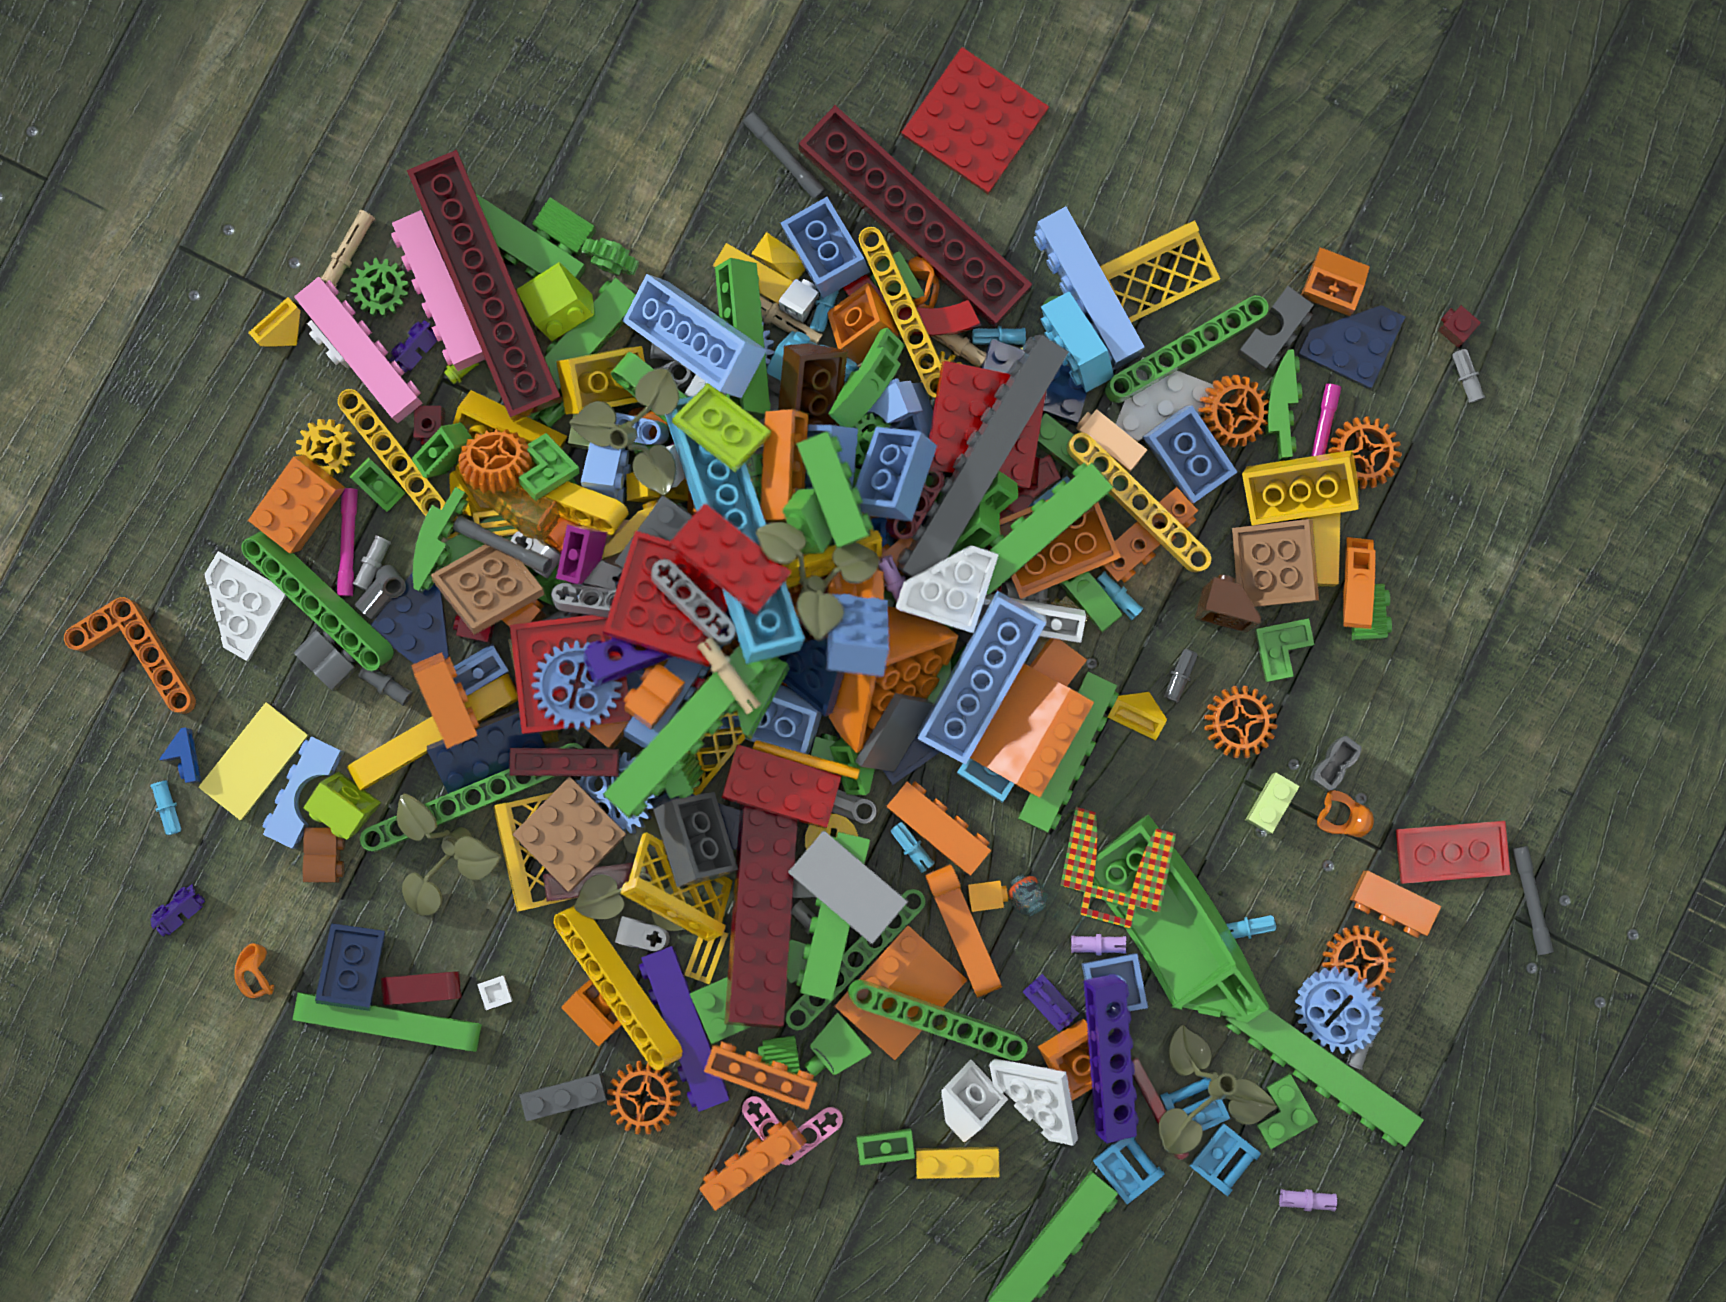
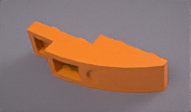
[1343,537,1375,629]

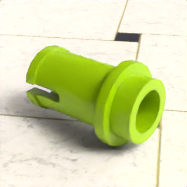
[444,363,479,384]

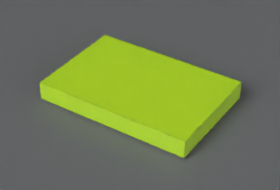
[672,383,771,472]

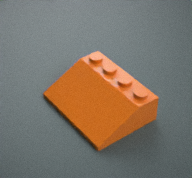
[1000,499,1121,599]
[970,663,1094,798]
[835,925,967,1060]

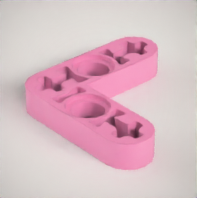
[742,1096,843,1165]

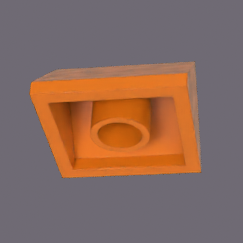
[1030,638,1087,686]

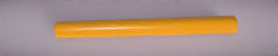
[753,740,860,779]

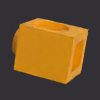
[967,881,1008,912]

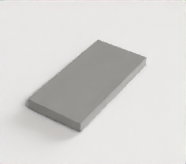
[788,831,907,944]

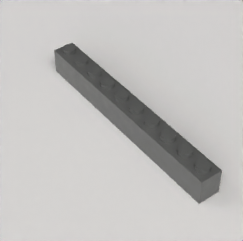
[897,335,1069,578]

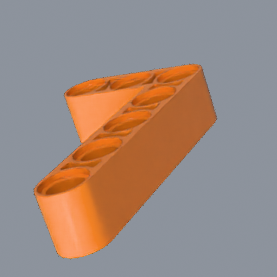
[64,597,196,714]
[925,864,1002,998]

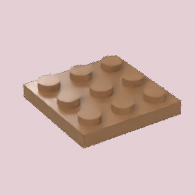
[1232,519,1319,607]
[431,536,544,635]
[512,776,628,892]

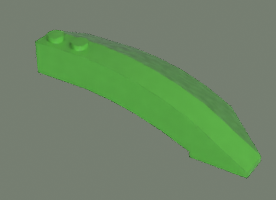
[1093,815,1269,1023]

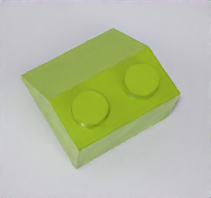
[517,262,595,341]
[304,771,381,840]

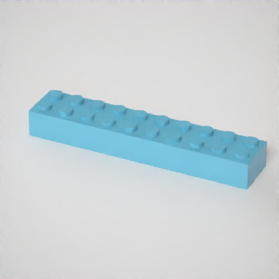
[665,391,804,664]

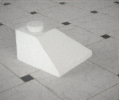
[941,1060,1008,1143]

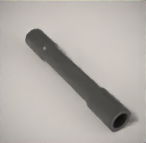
[743,111,826,200]
[453,516,552,574]
[1512,846,1554,955]

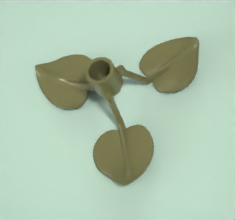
[569,368,679,495]
[755,523,879,640]
[397,793,501,916]
[574,809,697,931]
[1159,1025,1277,1154]

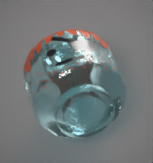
[1008,875,1048,916]

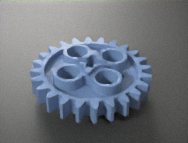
[532,641,622,731]

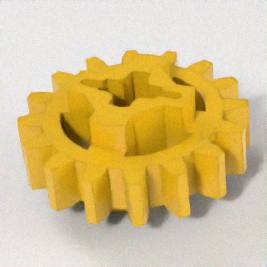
[296,419,356,477]

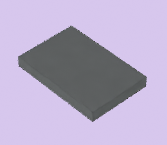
[855,693,933,772]

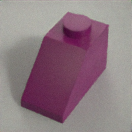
[556,525,608,585]

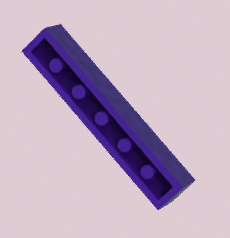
[639,946,731,1112]

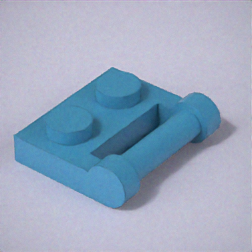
[1160,1077,1230,1131]
[1189,1123,1261,1197]
[1092,1137,1165,1204]

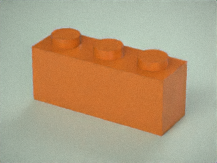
[1350,870,1441,938]

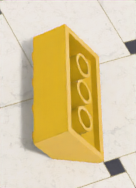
[453,390,567,468]
[1242,450,1359,525]

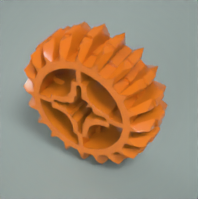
[1198,375,1269,448]
[1328,416,1402,489]
[458,428,532,494]
[1204,686,1277,758]
[1322,925,1396,998]
[607,1061,681,1135]

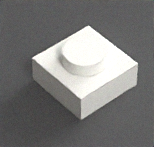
[477,975,513,1010]

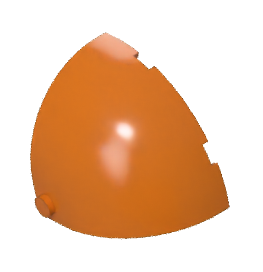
[824,607,958,753]

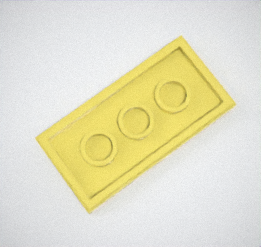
[199,702,309,821]

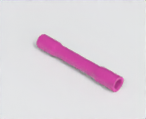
[1311,384,1342,456]
[337,488,358,597]

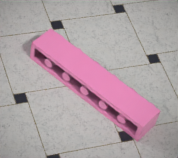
[391,210,485,371]
[294,277,423,423]

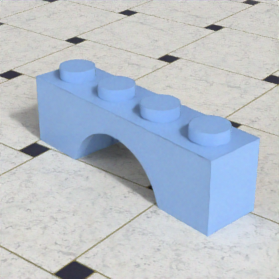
[861,379,923,431]
[263,737,344,849]

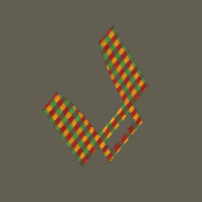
[1061,807,1176,929]

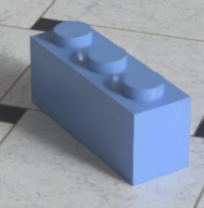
[453,643,508,695]

